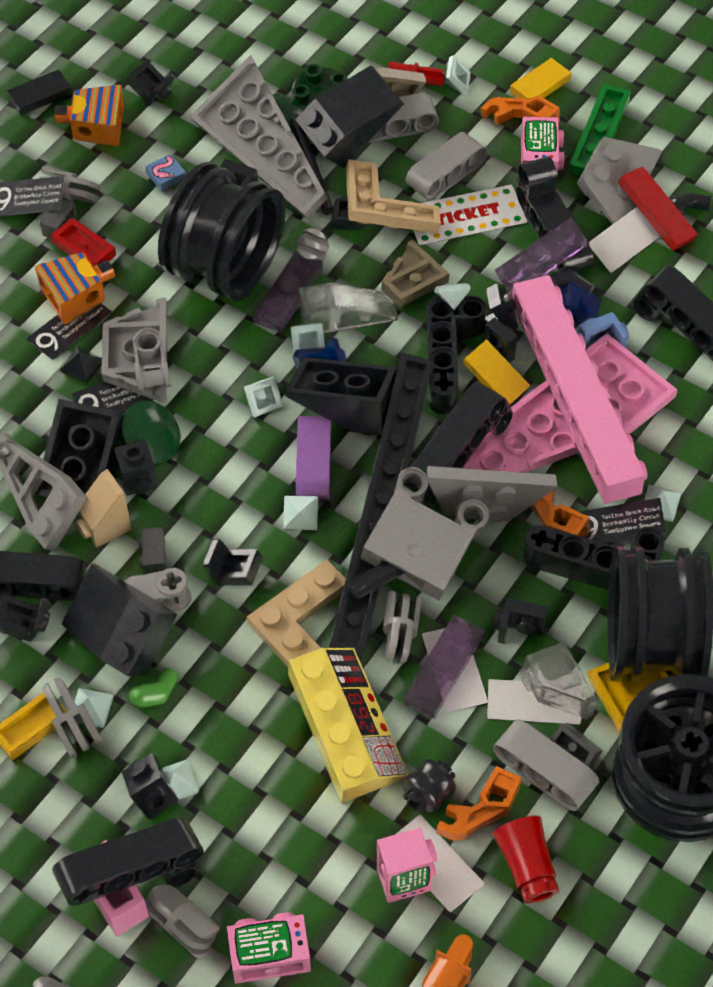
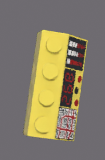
[288,648,408,803]

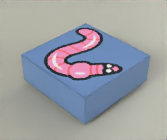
[145,154,186,191]

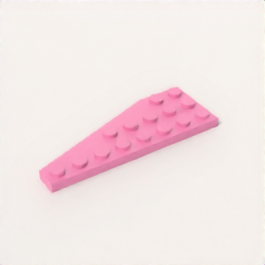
[463,333,677,473]

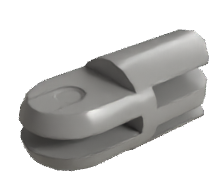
[39,166,101,204]
[297,228,330,262]
[383,591,422,664]
[43,678,103,759]
[146,885,220,959]

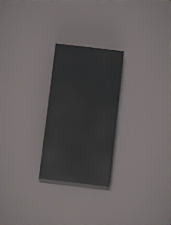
[7,69,72,116]

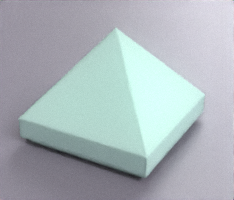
[444,56,471,95]
[435,283,470,310]
[291,323,325,358]
[244,376,284,417]
[644,485,681,522]
[283,496,318,530]
[75,688,113,728]
[162,759,199,800]

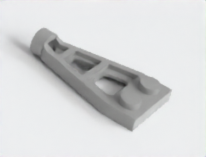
[0,433,87,551]

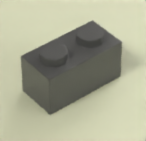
[40,198,77,238]
[138,527,166,574]
[550,723,603,768]

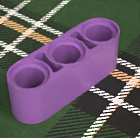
[296,416,331,500]

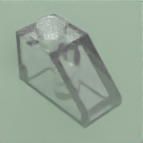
[521,642,597,719]

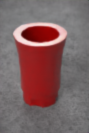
[492,816,559,904]

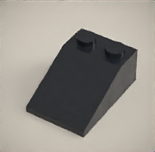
[295,65,404,168]
[285,357,397,435]
[35,399,124,497]
[61,563,177,677]

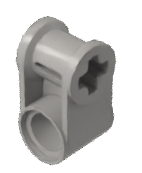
[133,328,171,392]
[124,568,191,612]

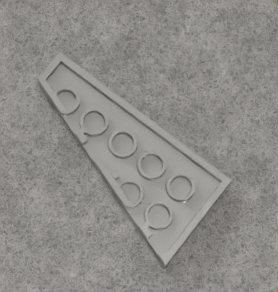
[190,55,328,219]

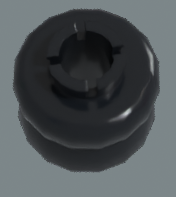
[402,759,456,813]

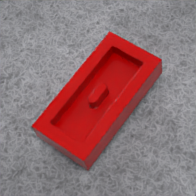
[50,218,116,266]

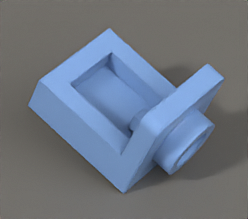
[578,312,629,349]

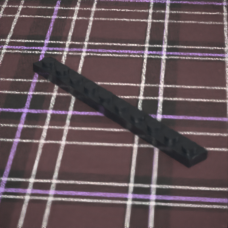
[329,353,433,660]

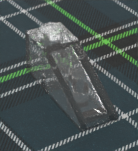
[299,283,398,333]

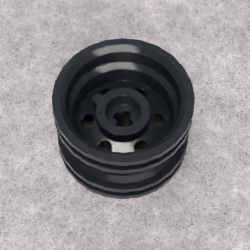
[158,162,286,301]
[607,546,713,682]
[612,674,713,842]

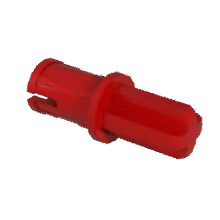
[388,61,445,86]

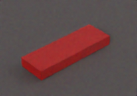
[618,166,698,251]

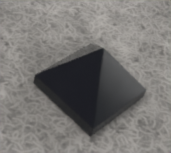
[60,347,102,384]

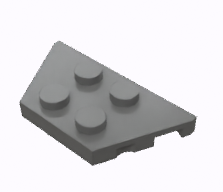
[577,137,662,225]
[101,298,167,402]
[427,466,557,522]

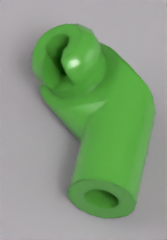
[129,668,179,707]

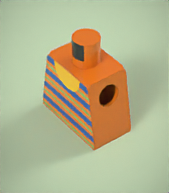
[55,85,124,146]
[35,253,115,325]

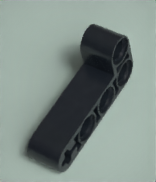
[516,156,594,272]
[633,266,713,361]
[426,296,487,414]
[404,381,513,504]
[523,525,665,590]
[0,551,85,601]
[52,817,204,906]

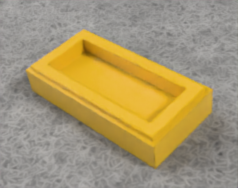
[510,58,572,98]
[462,339,530,405]
[0,692,67,761]

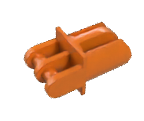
[422,934,473,987]

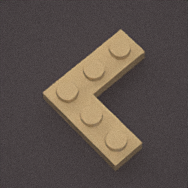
[346,159,441,233]
[247,560,346,667]

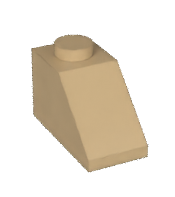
[76,469,132,548]

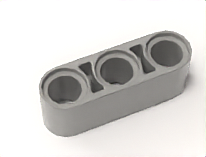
[368,93,439,143]
[405,132,487,201]
[493,720,599,811]

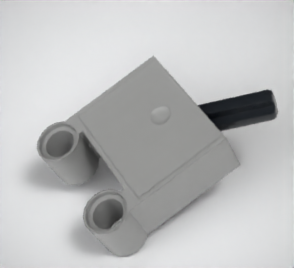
[348,467,489,601]

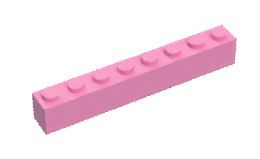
[512,275,647,504]

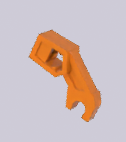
[481,95,560,125]
[530,490,590,538]
[436,766,521,841]

